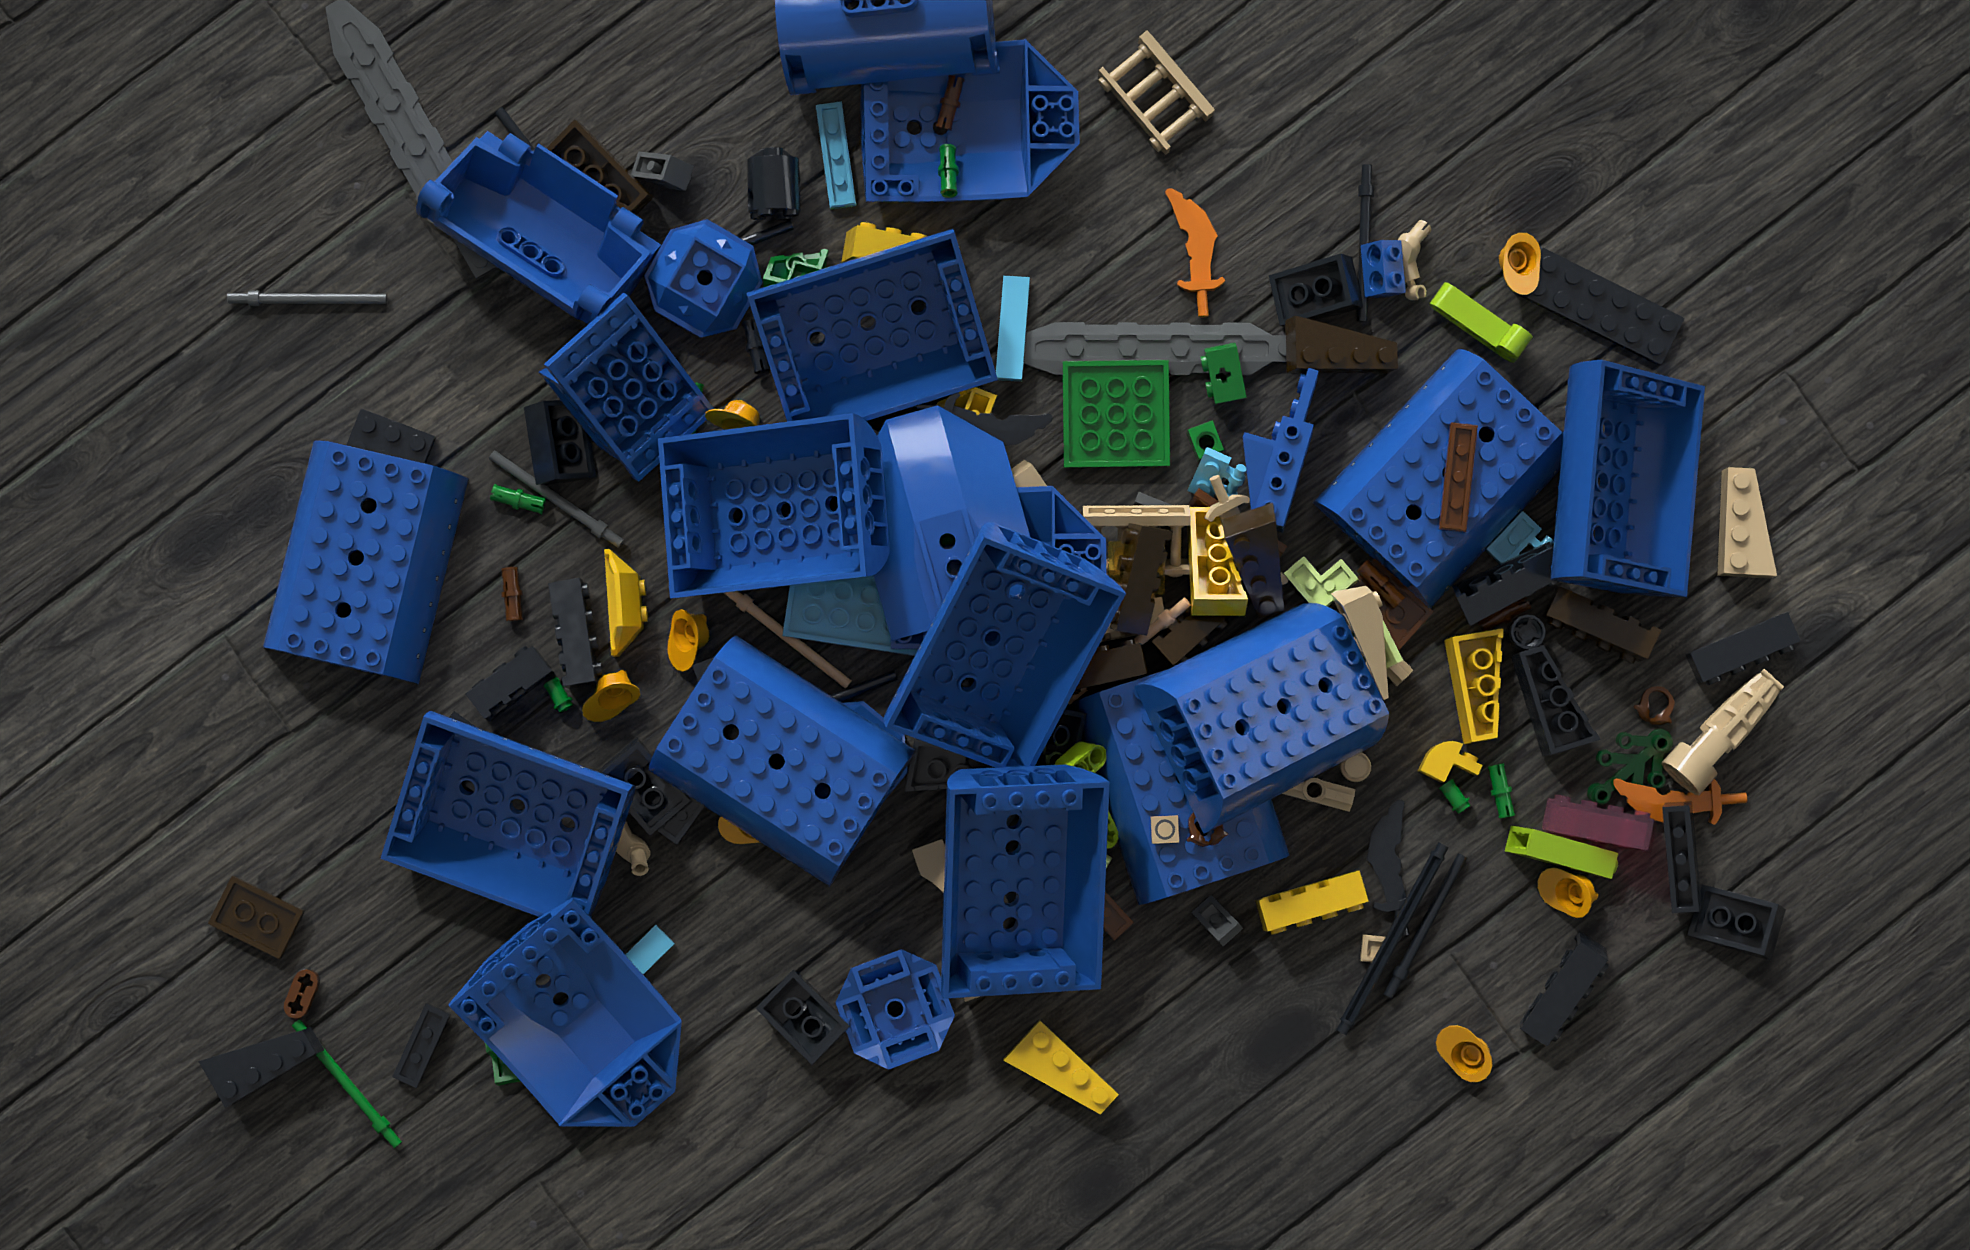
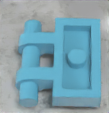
[1187,447,1246,497]
[1486,511,1554,564]

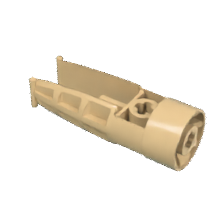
[1662,669,1784,796]

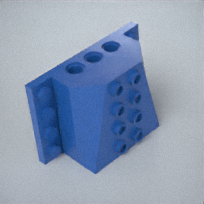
[539,293,714,482]

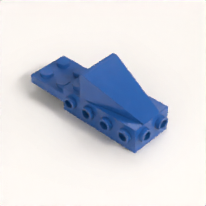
[1243,368,1319,533]

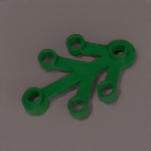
[1587,729,1673,805]

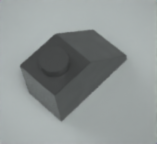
[631,151,694,191]

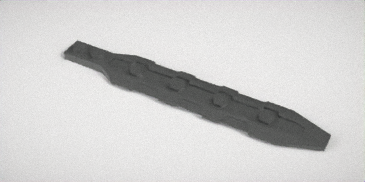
[325,0,498,280]
[1024,322,1287,375]

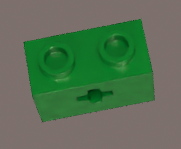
[1200,343,1247,404]

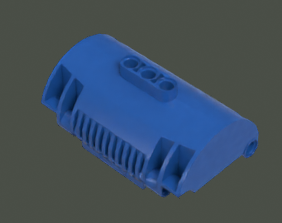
[775,0,1000,95]
[416,131,661,324]

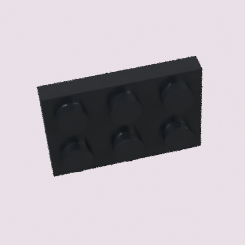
[346,408,436,464]

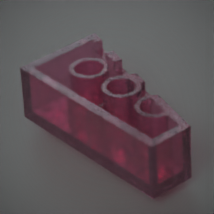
[1542,795,1657,854]

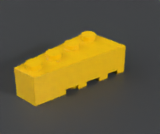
[841,222,927,263]
[1187,507,1248,616]
[1255,871,1369,935]

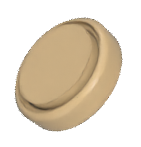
[1340,752,1371,782]

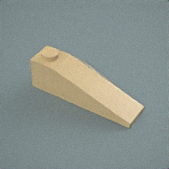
[1331,586,1389,700]

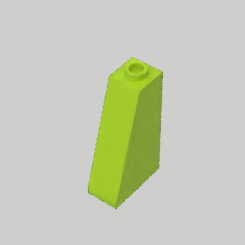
[1504,826,1618,879]

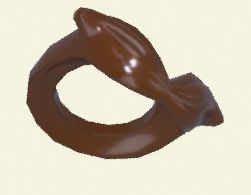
[1634,686,1675,725]
[1187,812,1229,847]

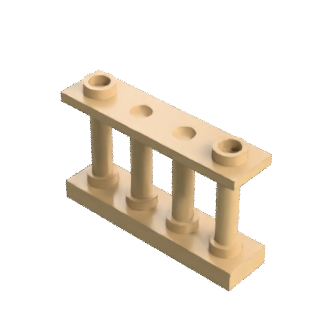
[1098,30,1215,155]
[1083,505,1191,577]

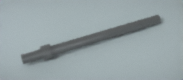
[227,290,387,306]
[489,450,624,548]

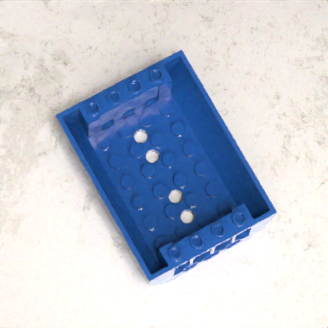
[941,765,1110,999]

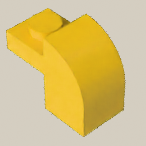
[1418,741,1483,783]

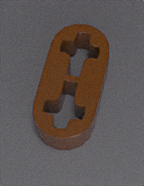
[284,969,320,1019]

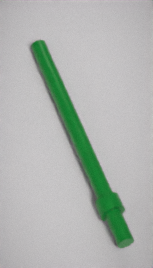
[292,1019,402,1148]

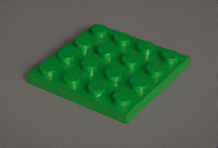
[1062,360,1170,467]

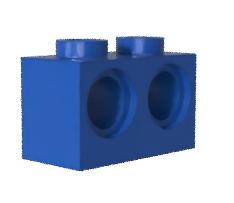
[1361,240,1406,298]

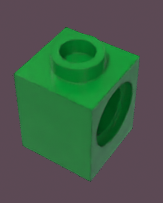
[1186,420,1224,462]

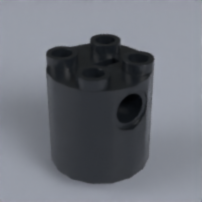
[747,147,801,221]

